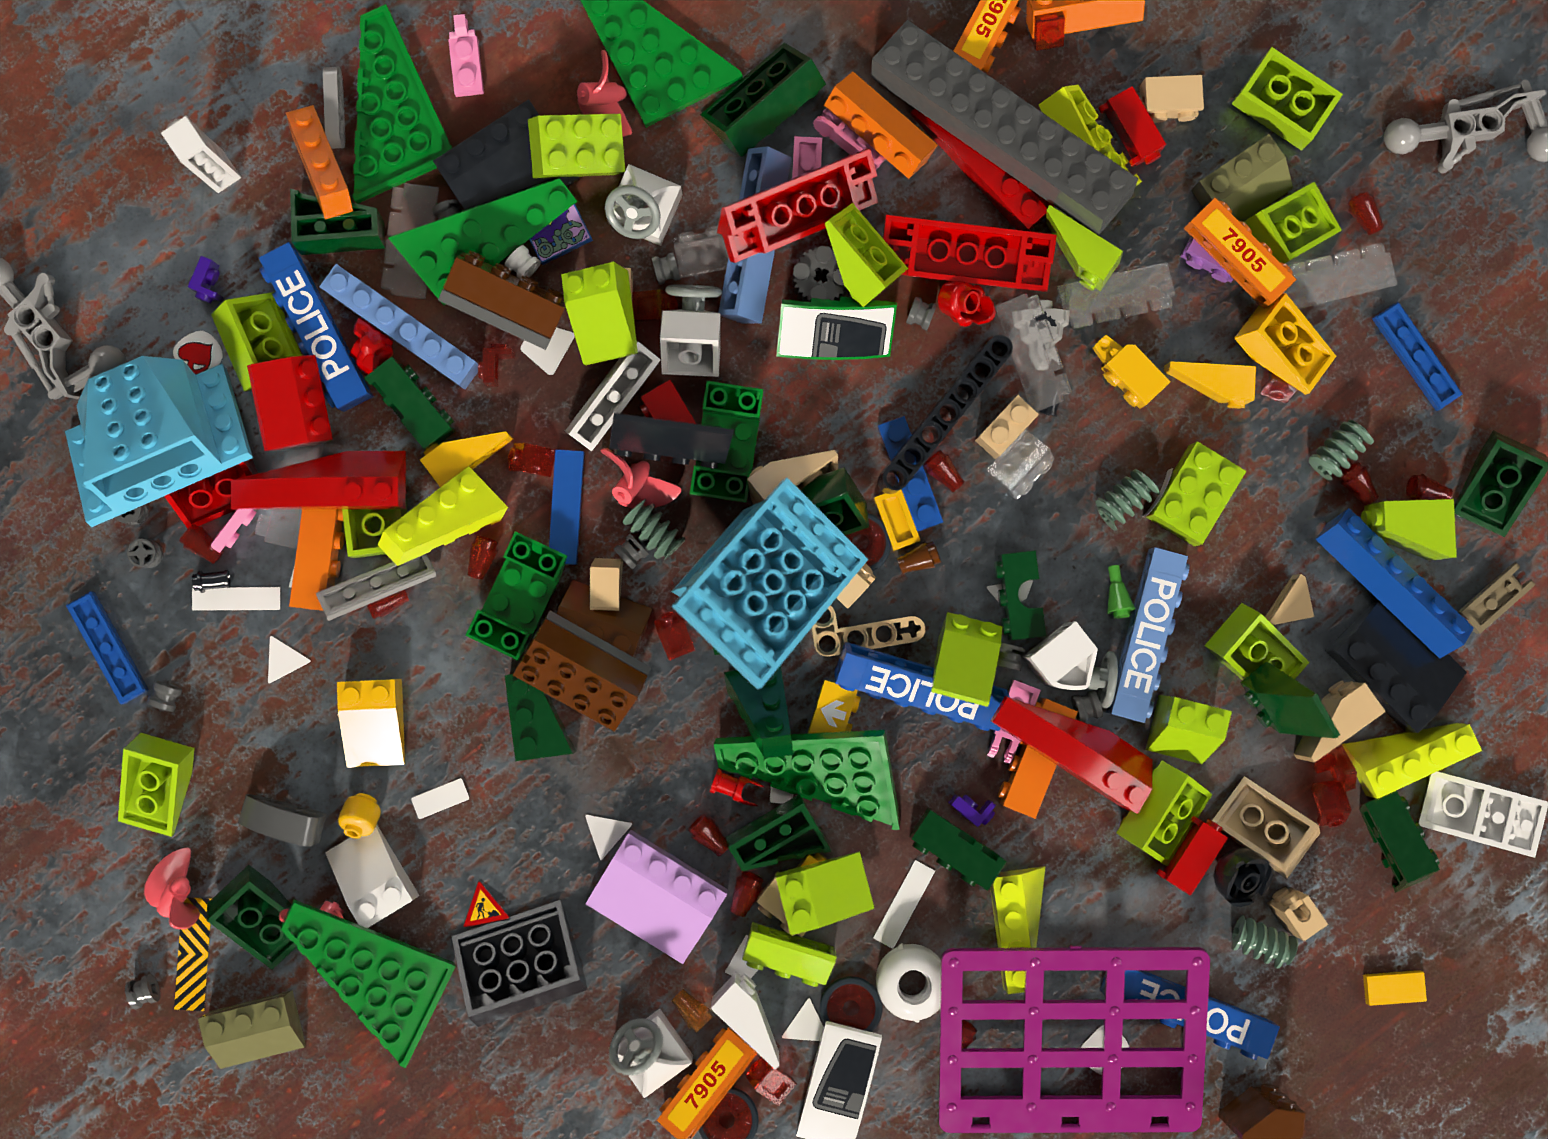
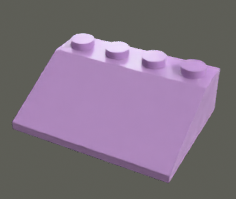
[586,830,728,964]

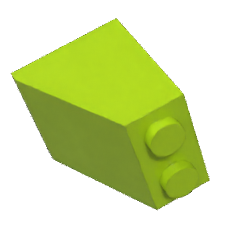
[1361,499,1457,560]
[1145,695,1232,764]

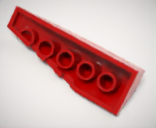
[910,109,1056,232]
[231,451,406,510]
[991,696,1153,814]

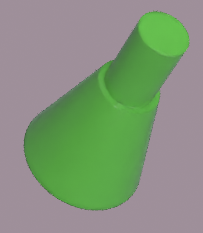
[1107,565,1135,619]

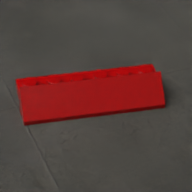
[717,148,878,263]
[882,215,1057,292]

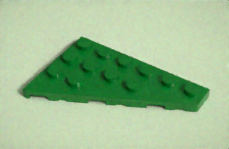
[580,0,743,128]
[352,4,452,204]
[714,730,901,830]
[281,900,456,1068]

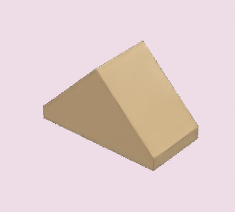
[590,558,623,611]
[1265,574,1314,625]

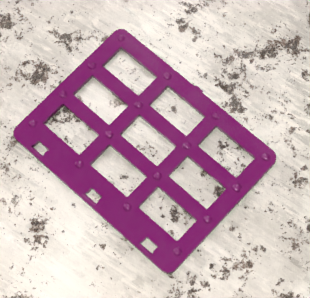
[939,946,1210,1133]

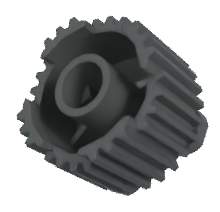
[792,246,847,302]

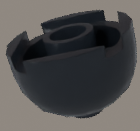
[1213,847,1274,907]

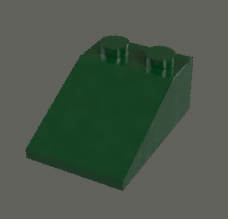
[1454,430,1548,537]
[800,467,869,535]
[1240,661,1340,739]
[207,865,297,970]

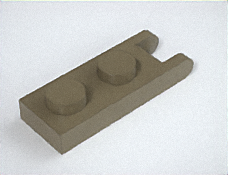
[1458,562,1535,634]

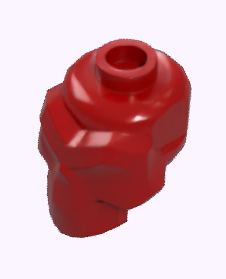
[937,281,996,327]
[350,317,393,375]

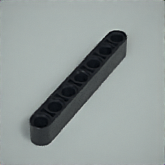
[877,335,1013,494]

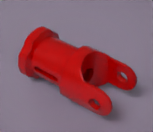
[710,768,764,807]

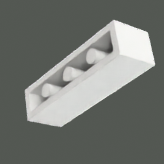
[161,116,242,193]
[565,342,661,451]

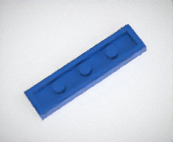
[1372,302,1463,411]
[549,450,585,565]
[66,591,149,705]

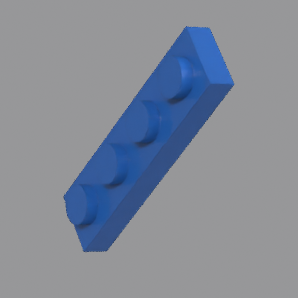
[877,416,943,532]

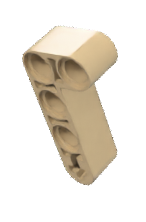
[811,605,925,656]

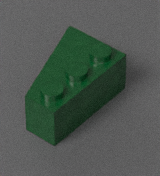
[290,189,386,255]
[365,356,456,450]
[724,665,793,759]
[504,674,577,762]
[1359,790,1440,893]
[726,794,832,871]
[909,808,1007,891]

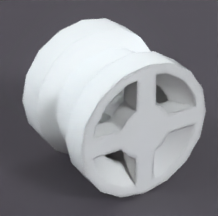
[505,245,541,278]

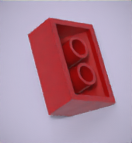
[247,355,333,451]
[164,458,258,530]

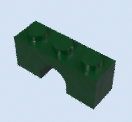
[994,550,1046,640]

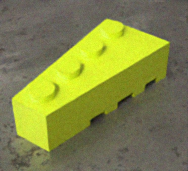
[378,466,508,566]

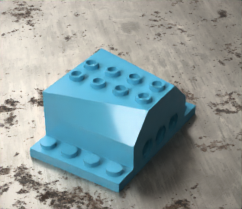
[65,356,253,527]
[671,478,868,689]

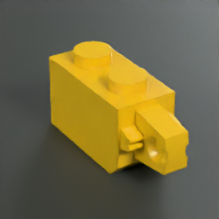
[1092,335,1170,409]

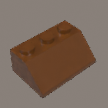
[557,580,653,658]
[1218,1084,1306,1139]

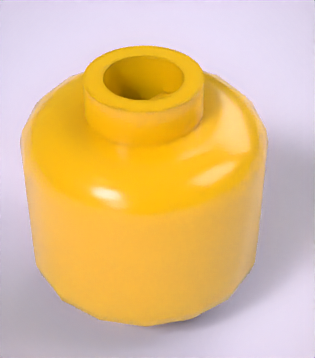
[338,793,381,839]

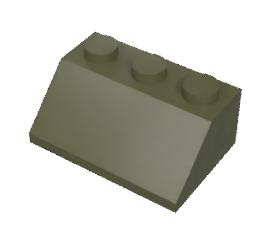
[1191,134,1293,222]
[198,990,306,1069]

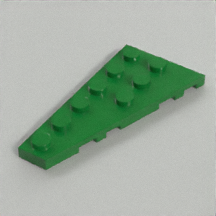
[388,177,578,306]

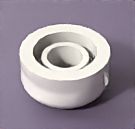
[876,943,941,1022]

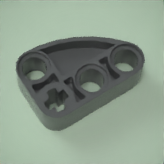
[238,794,327,847]

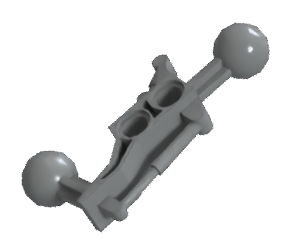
[1384,80,1548,173]
[0,258,127,400]

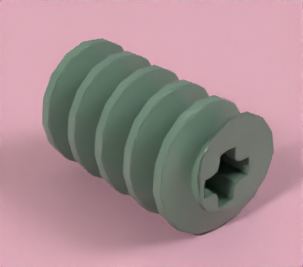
[1309,420,1374,481]
[1095,469,1160,531]
[623,499,686,561]
[1231,915,1298,969]

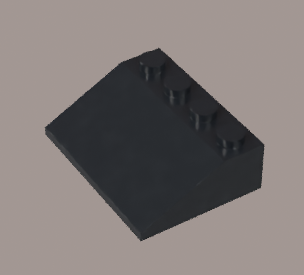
[433,99,579,210]
[609,413,734,469]
[1325,599,1467,733]
[451,900,588,1027]

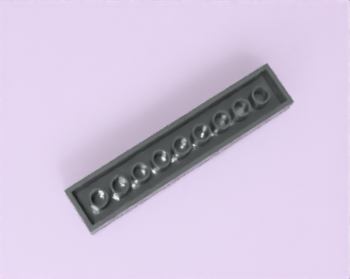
[871,20,1138,236]

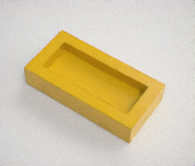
[874,489,921,551]
[1363,970,1427,1006]

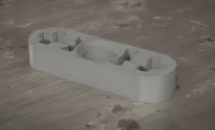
[323,66,345,149]

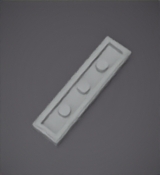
[316,554,436,621]

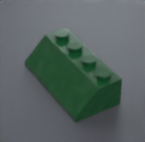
[700,42,826,157]

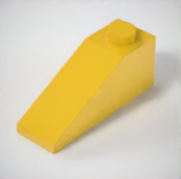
[1164,361,1256,408]
[420,431,513,487]

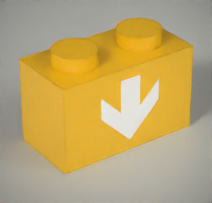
[807,680,861,734]

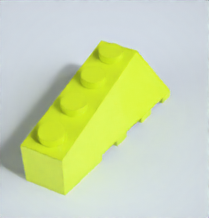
[1039,85,1142,185]
[1342,723,1482,799]
[990,866,1045,994]

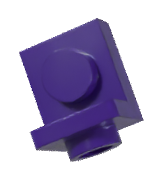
[188,256,224,304]
[948,794,996,827]

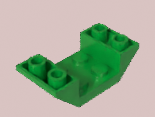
[690,381,764,503]
[465,531,568,660]

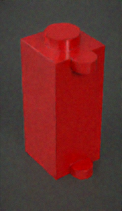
[1098,86,1166,167]
[1156,816,1228,896]

